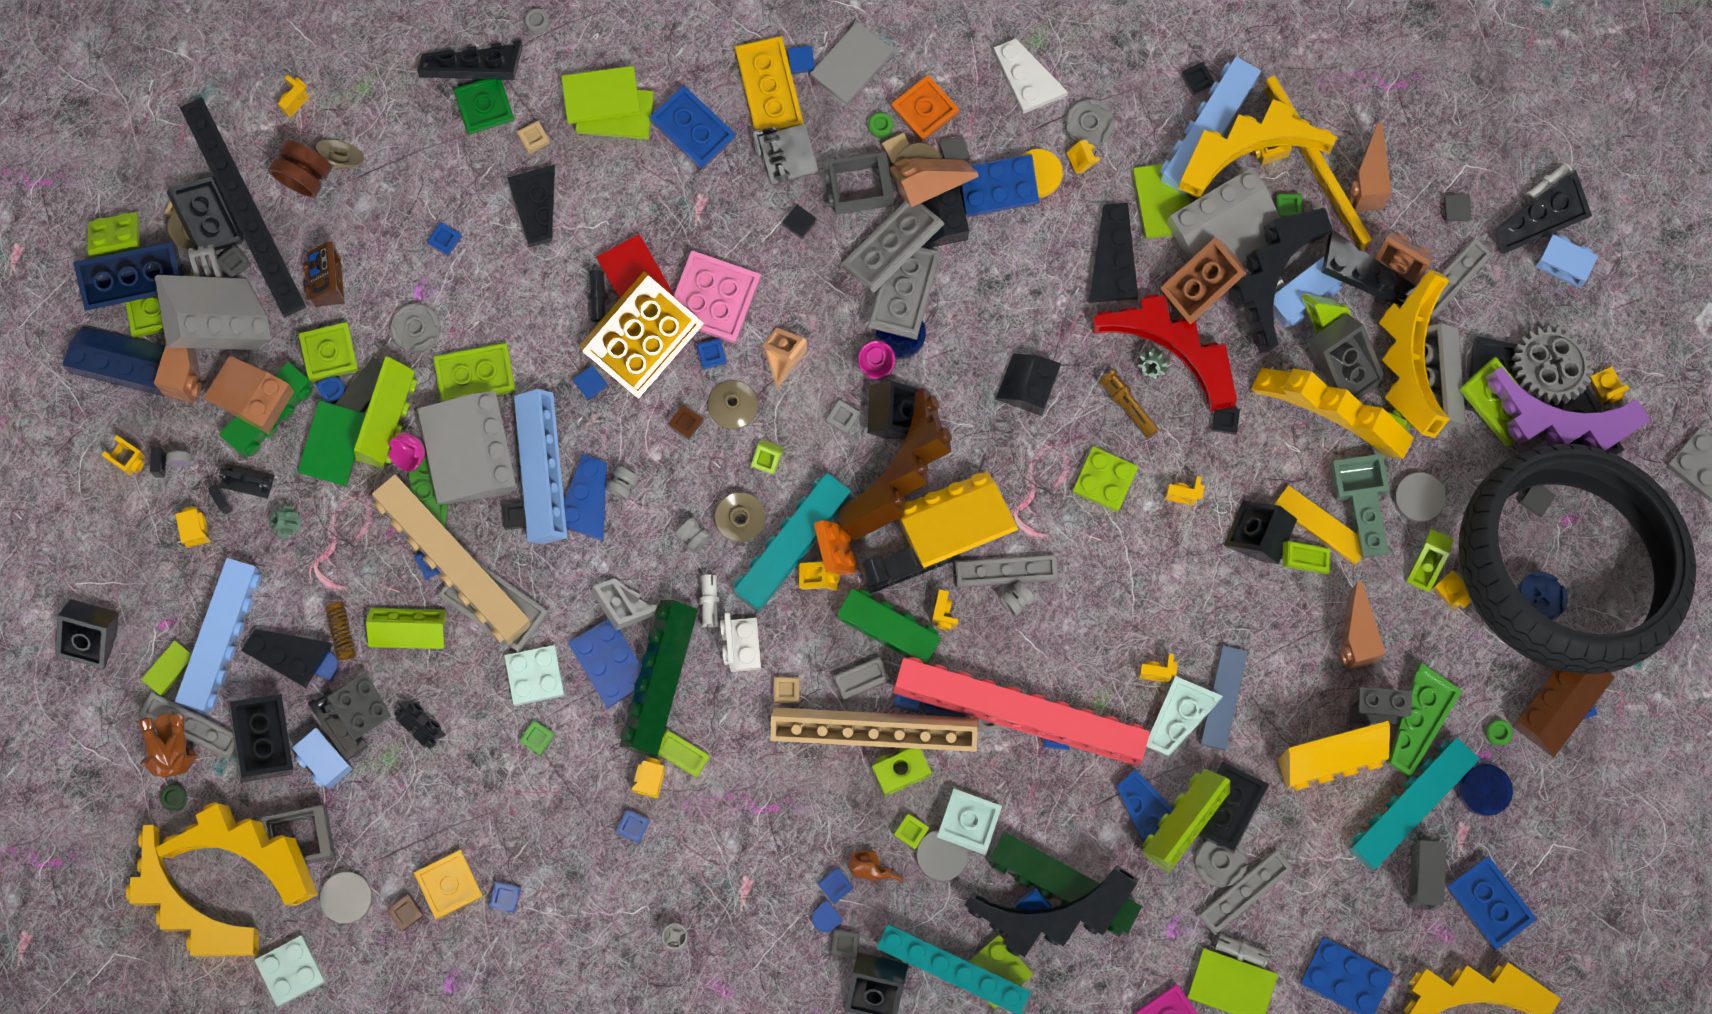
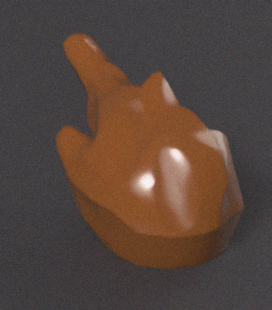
[847,850,903,882]

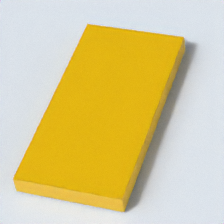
[735,36,804,131]

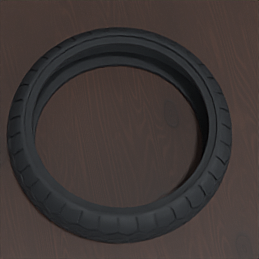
[1458,444,1696,674]

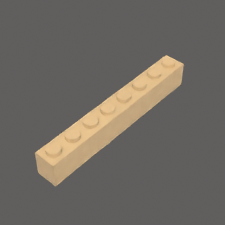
[372,475,531,646]
[770,708,979,752]

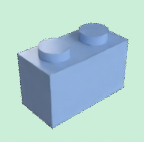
[1536,234,1598,288]
[293,728,353,790]

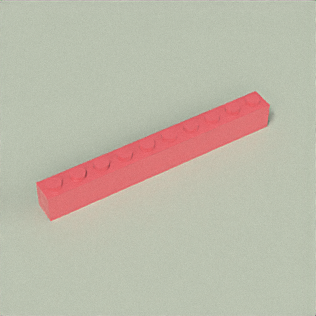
[893,657,1150,766]

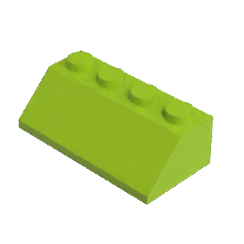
[354,356,418,469]
[1142,769,1230,874]

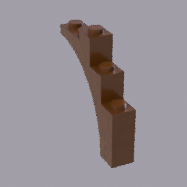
[839,388,952,541]

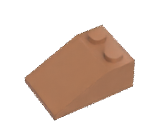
[1348,123,1392,212]
[889,158,979,207]
[1375,232,1434,286]
[154,345,202,404]
[203,356,294,434]
[1339,581,1386,671]

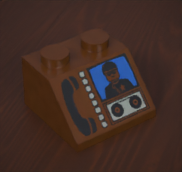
[304,241,345,307]

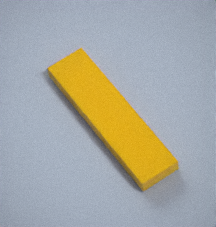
[1274,485,1362,565]

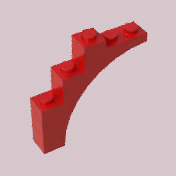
[1092,294,1237,412]

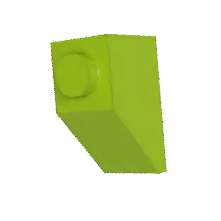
[1301,294,1351,334]
[1406,529,1454,593]

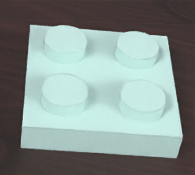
[504,645,565,706]
[937,789,1002,855]
[255,935,325,1007]

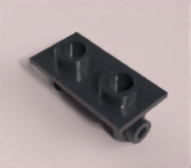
[219,463,275,499]
[394,700,446,750]

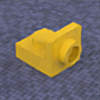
[278,74,310,118]
[1590,367,1630,405]
[1165,476,1205,506]
[799,562,840,591]
[1433,570,1472,611]
[932,589,958,631]
[1138,653,1178,683]

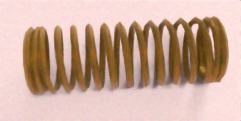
[325,602,357,660]

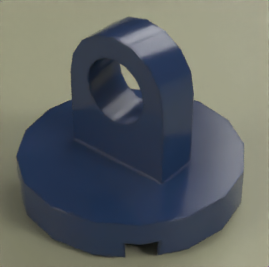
[1517,572,1568,620]

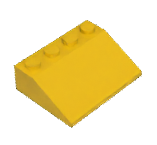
[579,271,704,399]
[898,471,1018,568]
[1277,721,1390,791]

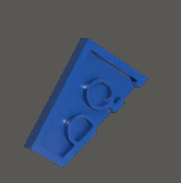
[564,454,607,542]
[1116,769,1174,843]

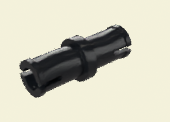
[588,270,607,322]

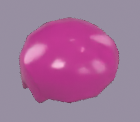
[858,340,896,379]
[388,432,425,472]

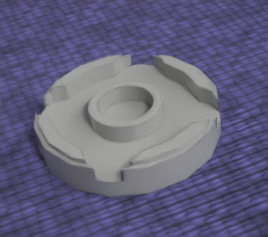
[1065,99,1115,147]
[390,303,441,353]
[1395,472,1446,523]
[917,830,968,882]
[1195,840,1247,888]
[320,872,372,924]

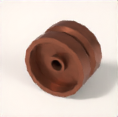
[267,140,333,198]

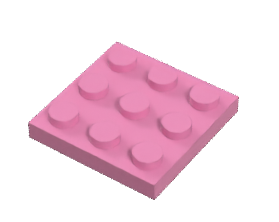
[674,250,761,344]

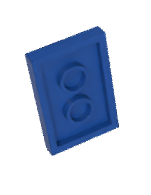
[649,85,736,170]
[962,154,1040,217]
[568,619,642,709]
[1446,856,1537,951]
[1300,937,1394,1014]

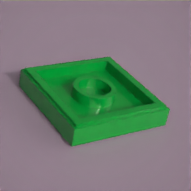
[454,79,515,135]

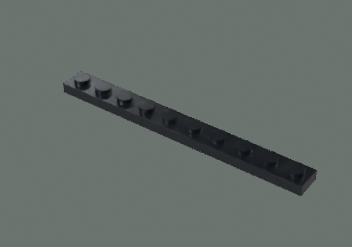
[180,97,306,318]

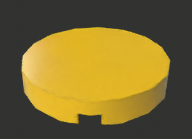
[1022,149,1063,197]

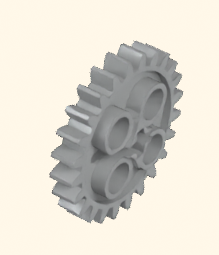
[1511,326,1594,405]

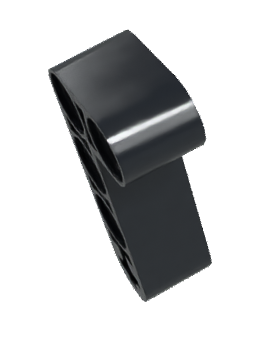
[860,547,961,593]

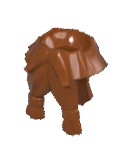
[138,713,198,778]

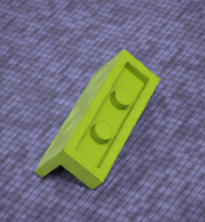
[366,608,446,649]

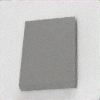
[810,22,894,106]

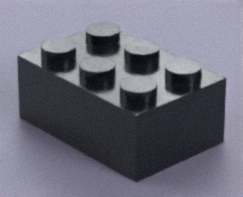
[229,694,294,783]

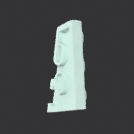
[1146,676,1223,757]

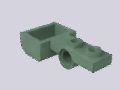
[1331,454,1390,558]

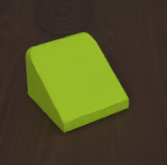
[751,440,785,475]

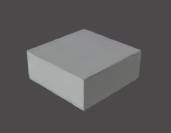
[826,400,860,435]

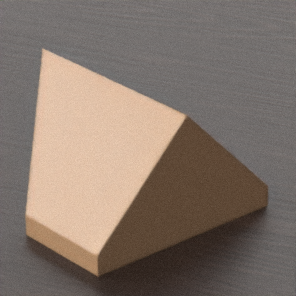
[762,328,807,389]

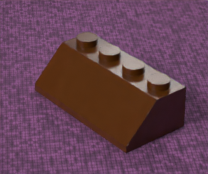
[1512,670,1614,758]

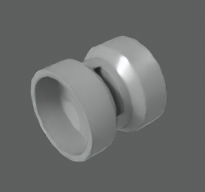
[605,466,639,500]
[675,518,711,553]
[1000,581,1035,616]
[662,923,689,951]

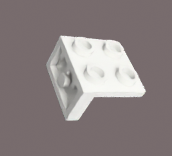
[720,613,761,672]

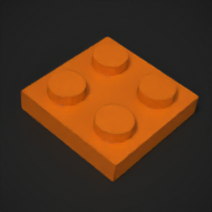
[891,74,960,142]
[814,520,857,576]

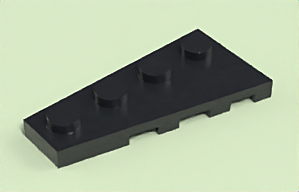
[417,40,523,80]
[1493,170,1592,254]
[1088,203,1138,303]
[1321,230,1416,306]

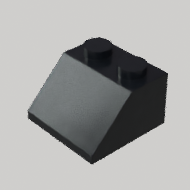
[922,186,969,249]
[996,353,1061,416]
[867,380,920,439]
[1224,500,1297,564]
[56,599,119,669]
[845,952,908,1014]

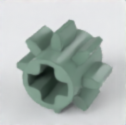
[1137,346,1170,379]
[269,505,301,538]

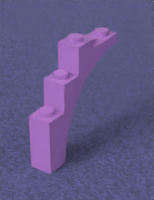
[1486,367,1651,450]

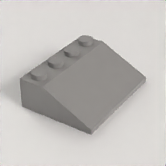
[1166,167,1280,264]
[155,275,271,350]
[417,391,516,505]

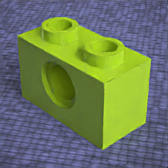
[872,748,932,797]

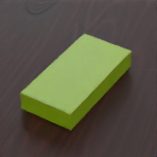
[1282,541,1330,575]
[141,640,192,696]
[658,730,711,778]

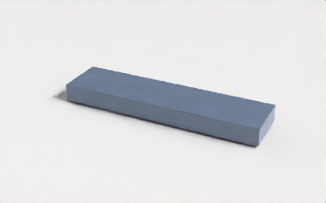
[1200,646,1248,751]

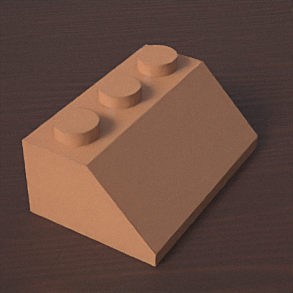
[1160,237,1246,324]

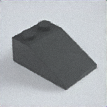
[1307,314,1386,399]

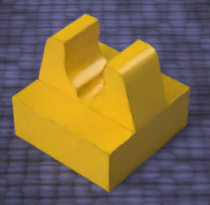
[1067,140,1100,174]

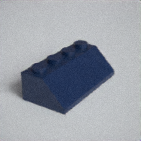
[73,241,183,311]
[62,326,165,397]

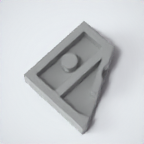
[591,578,657,630]

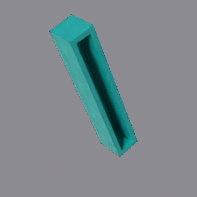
[734,473,851,613]
[1349,738,1480,872]
[877,924,1034,1014]

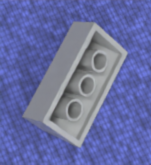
[1406,323,1466,431]

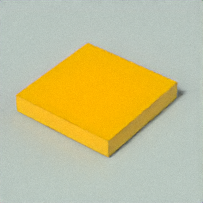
[414,850,483,920]

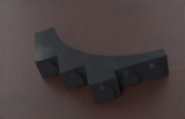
[1228,208,1333,354]
[965,865,1139,958]

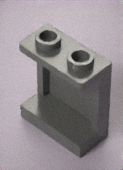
[1349,687,1412,726]

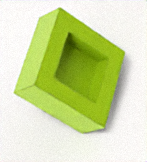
[1387,409,1411,432]
[894,814,929,850]

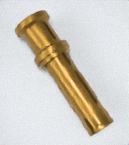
[1098,369,1160,439]

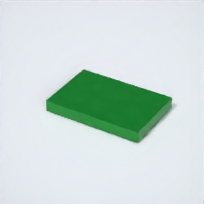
[298,401,366,487]

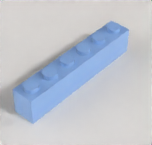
[1160,57,1261,195]
[514,389,567,544]
[175,558,261,715]

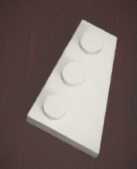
[993,39,1068,114]

